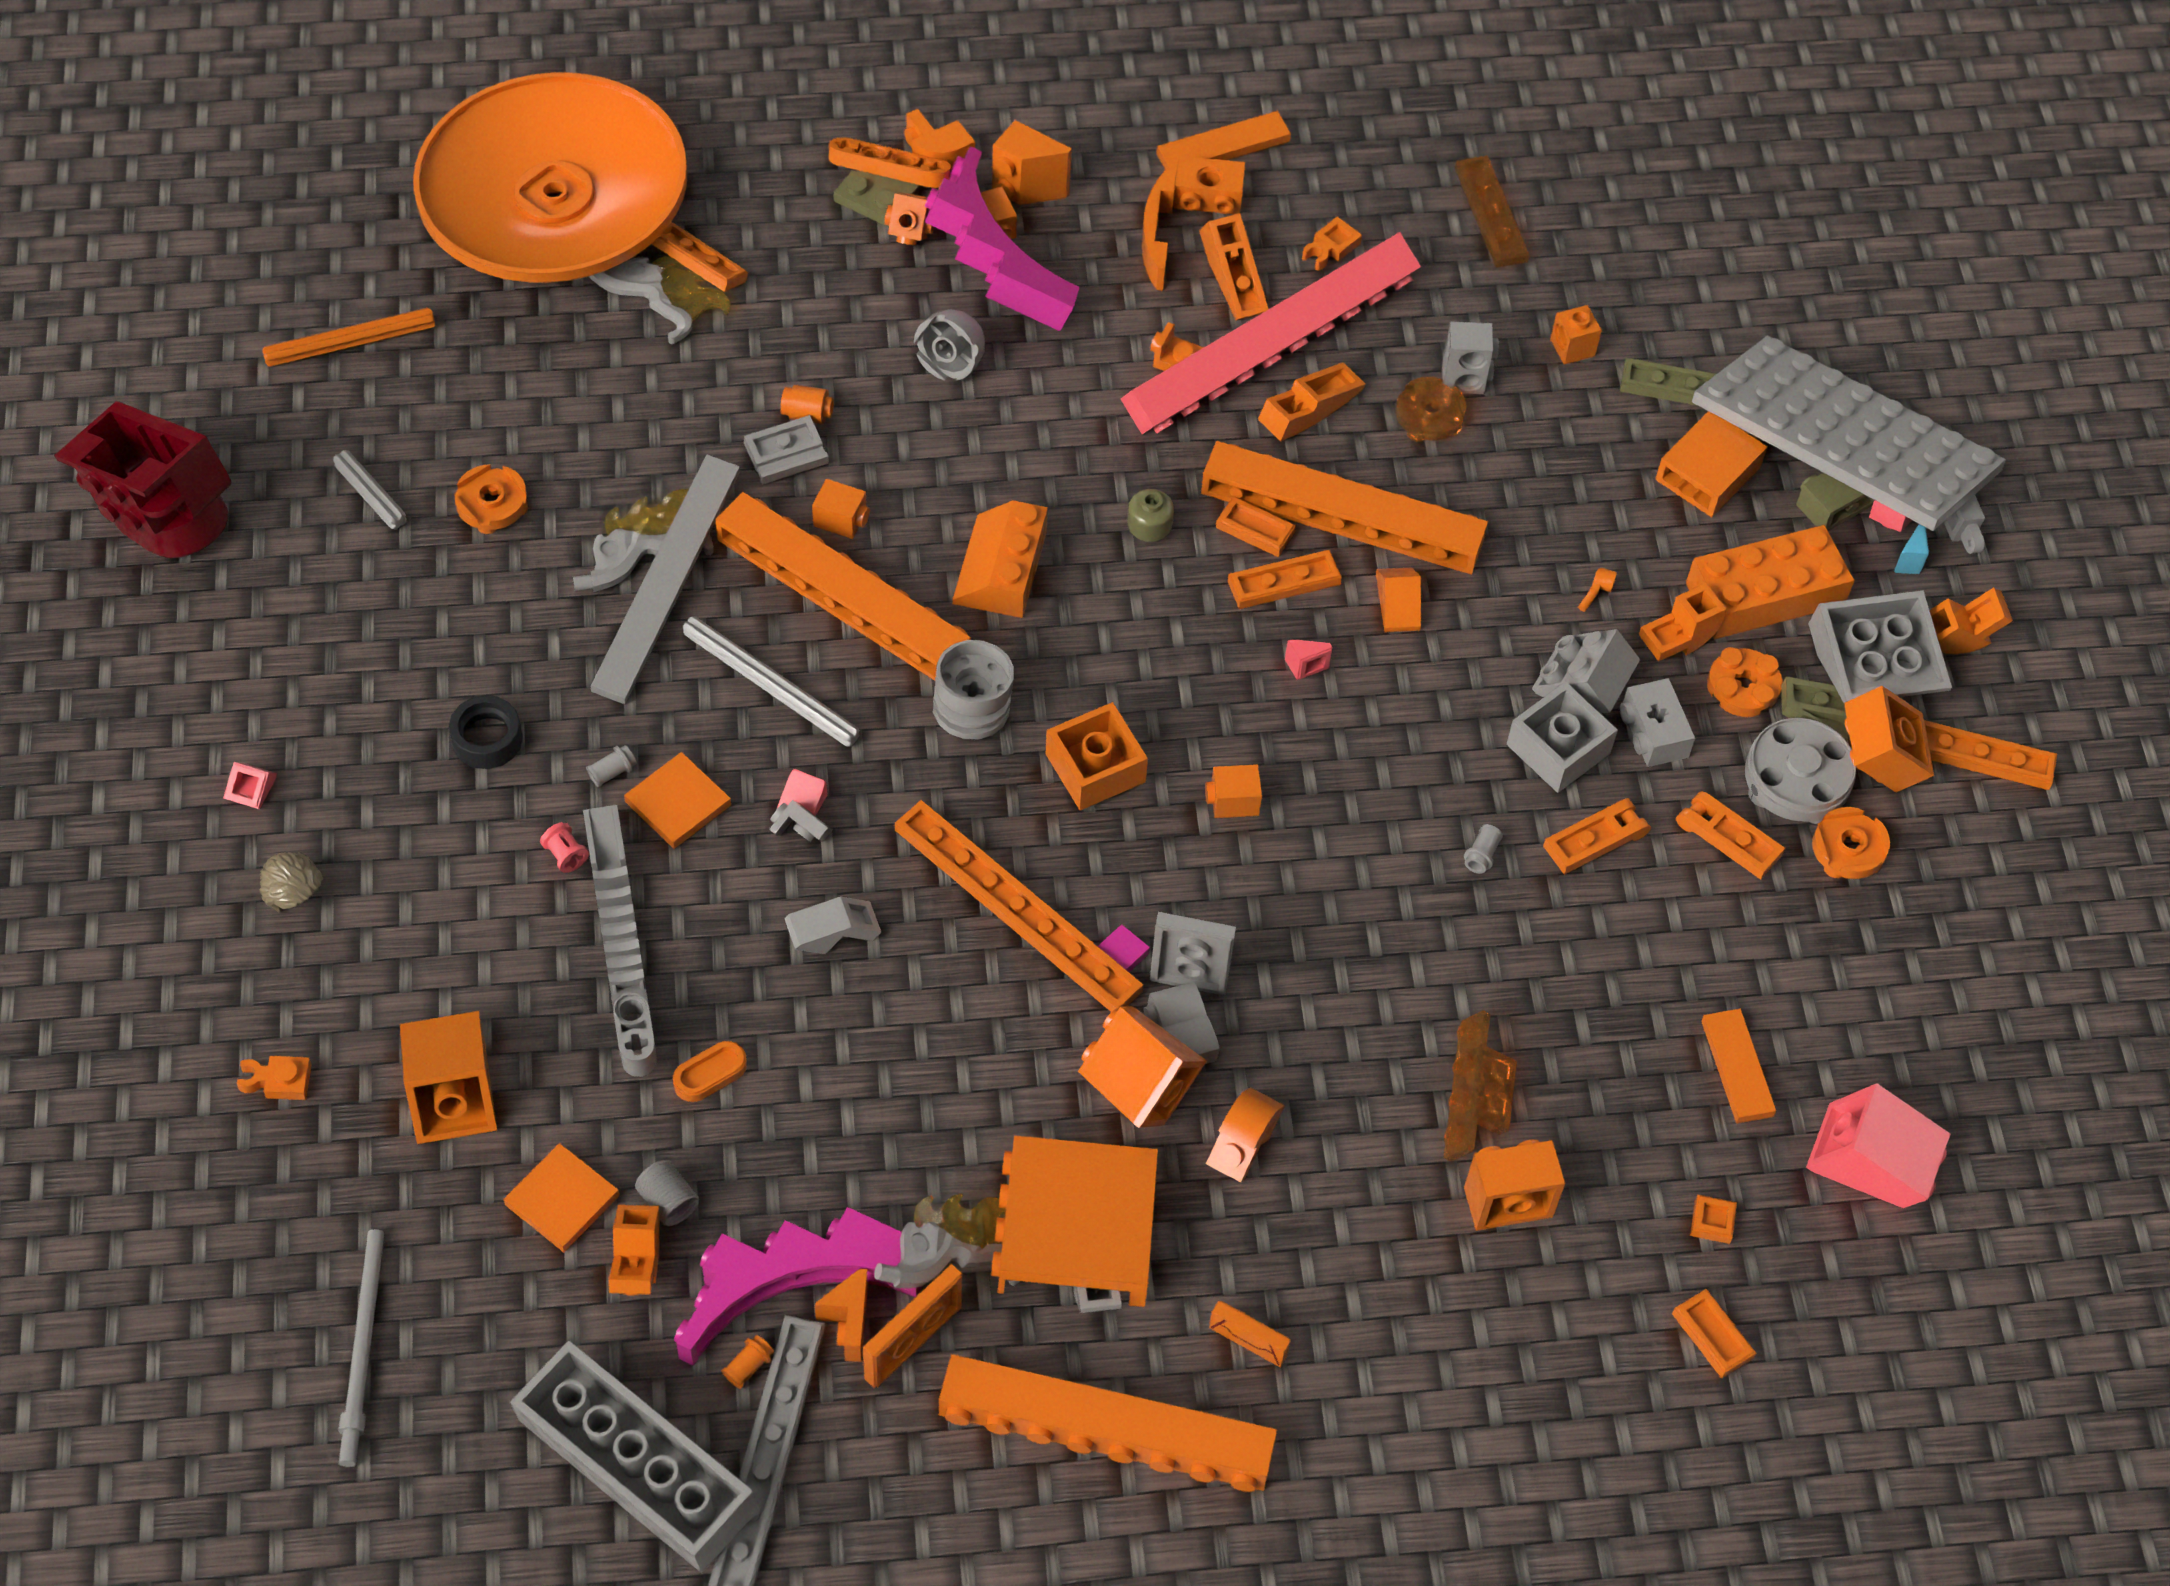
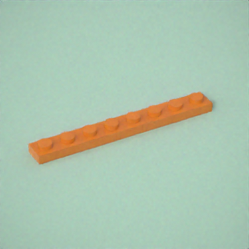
[895,800,1143,1012]

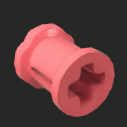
[540,822,589,873]

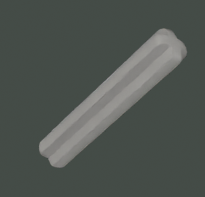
[333,450,407,530]

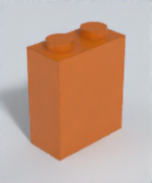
[1655,411,1767,518]

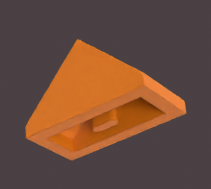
[1376,567,1421,632]

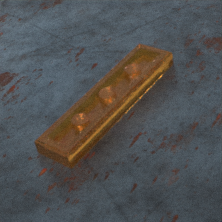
[1455,155,1529,268]

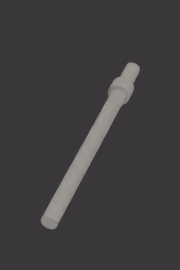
[339,1229,384,1467]

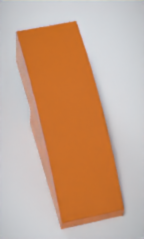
[1258,362,1366,442]

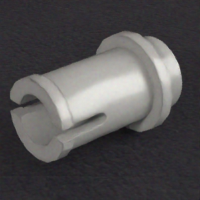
[586,745,637,787]
[1464,824,1503,874]

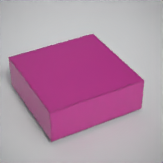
[1098,924,1150,972]

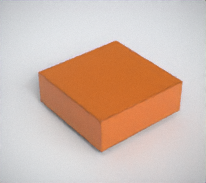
[1690,1194,1737,1244]

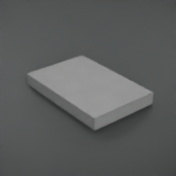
[1150,912,1236,995]

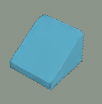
[1894,524,1929,574]

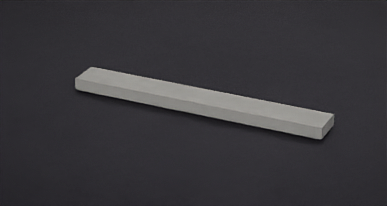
[591,454,740,704]
[708,1315,825,1586]

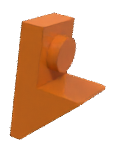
[815,1269,868,1362]

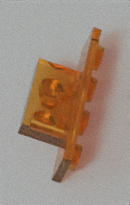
[1444,1010,1517,1162]

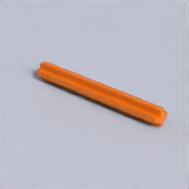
[263,307,435,367]

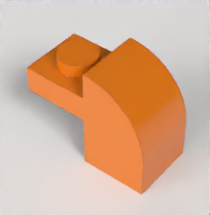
[904,109,975,170]
[1639,583,1727,661]
[1929,587,2013,654]
[1206,1087,1285,1182]
[609,1205,660,1296]

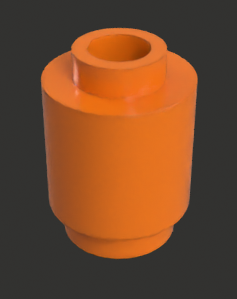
[781,385,834,424]

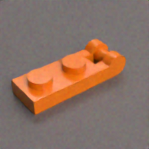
[1676,791,1785,880]
[1543,798,1651,875]

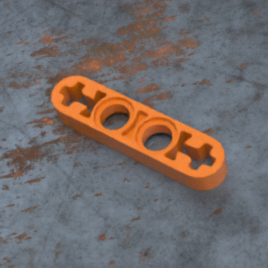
[829,137,951,188]

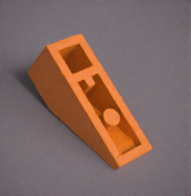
[1199,213,1269,321]

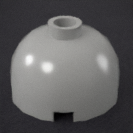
[914,309,985,381]

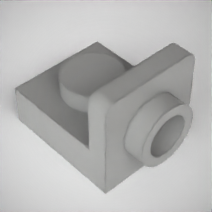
[769,800,833,842]

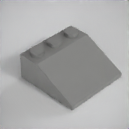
[1808,590,1952,703]

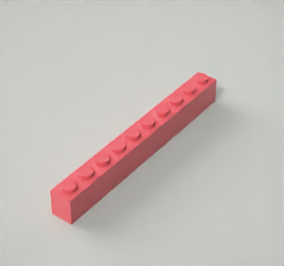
[1121,232,1421,435]

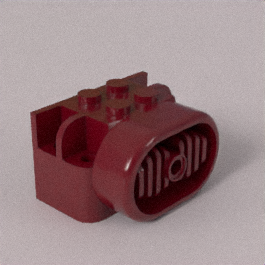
[54,401,231,558]

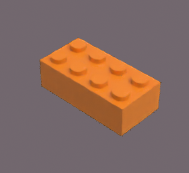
[1686,525,1854,640]

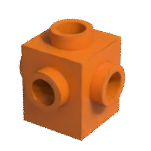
[885,192,934,245]

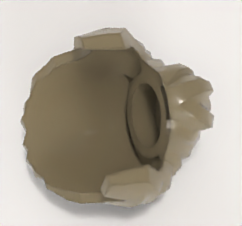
[259,852,323,913]

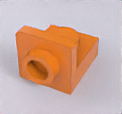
[1150,322,1204,371]

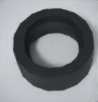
[448,695,523,769]

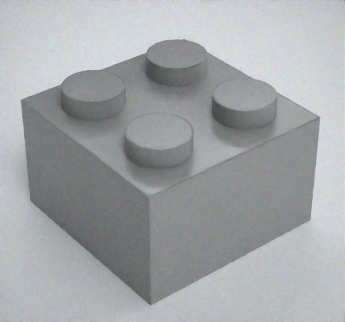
[1506,681,1618,793]

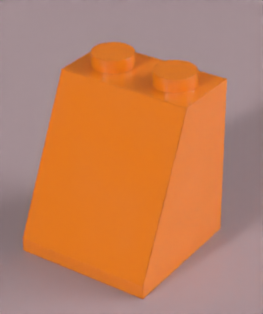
[1078,1006,1207,1128]
[400,1011,497,1144]

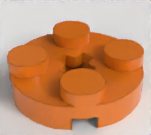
[455,464,528,534]
[1707,647,1783,717]
[1812,807,1890,879]

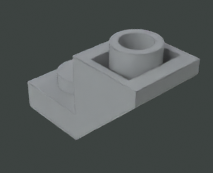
[785,896,881,954]

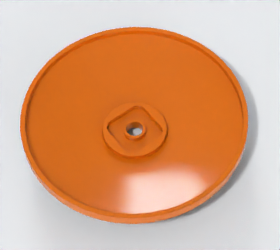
[413,73,688,282]

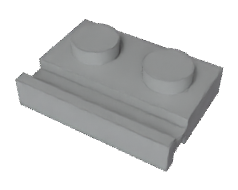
[744,415,829,485]

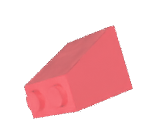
[1806,1083,1950,1208]

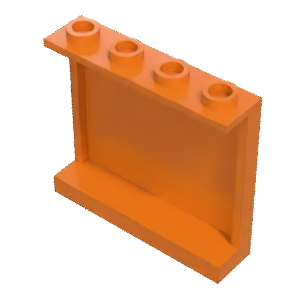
[991,1135,1158,1307]

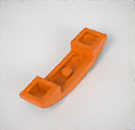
[1142,165,1177,291]

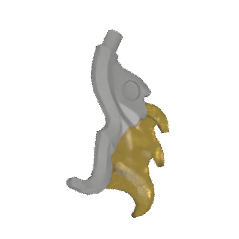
[589,256,730,344]
[573,489,714,592]
[874,1193,1020,1288]

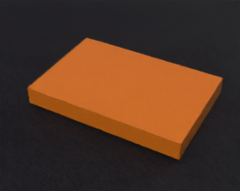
[863,1264,962,1388]

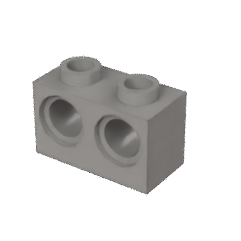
[1442,322,1499,394]

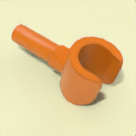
[1578,568,1617,612]

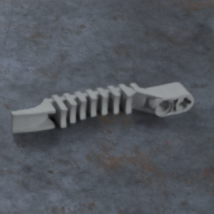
[583,805,657,1077]

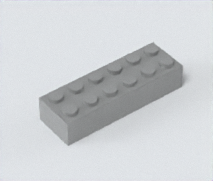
[510,1340,760,1573]

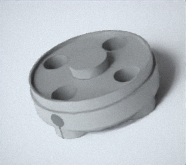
[1745,718,1856,824]

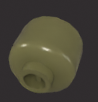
[1127,489,1174,542]

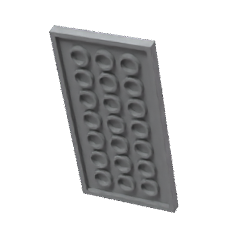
[1692,336,2006,531]

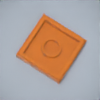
[624,752,731,849]
[503,1143,620,1252]

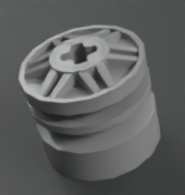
[933,640,1014,740]

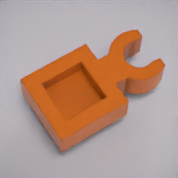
[1302,216,1362,271]
[237,1056,312,1100]

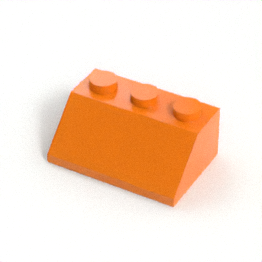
[952,500,1048,618]

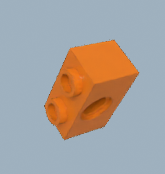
[1173,156,1245,214]

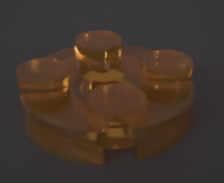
[1395,377,1466,442]

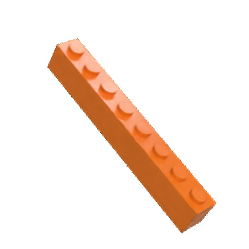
[1201,441,1488,575]
[715,492,971,681]
[939,1354,1277,1492]

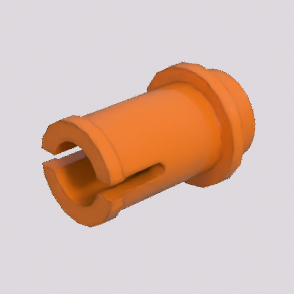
[721,1335,774,1389]

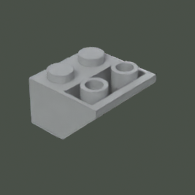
[1532,629,1640,714]

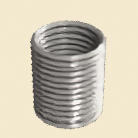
[635,1160,699,1226]

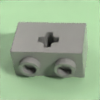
[1620,678,1695,767]

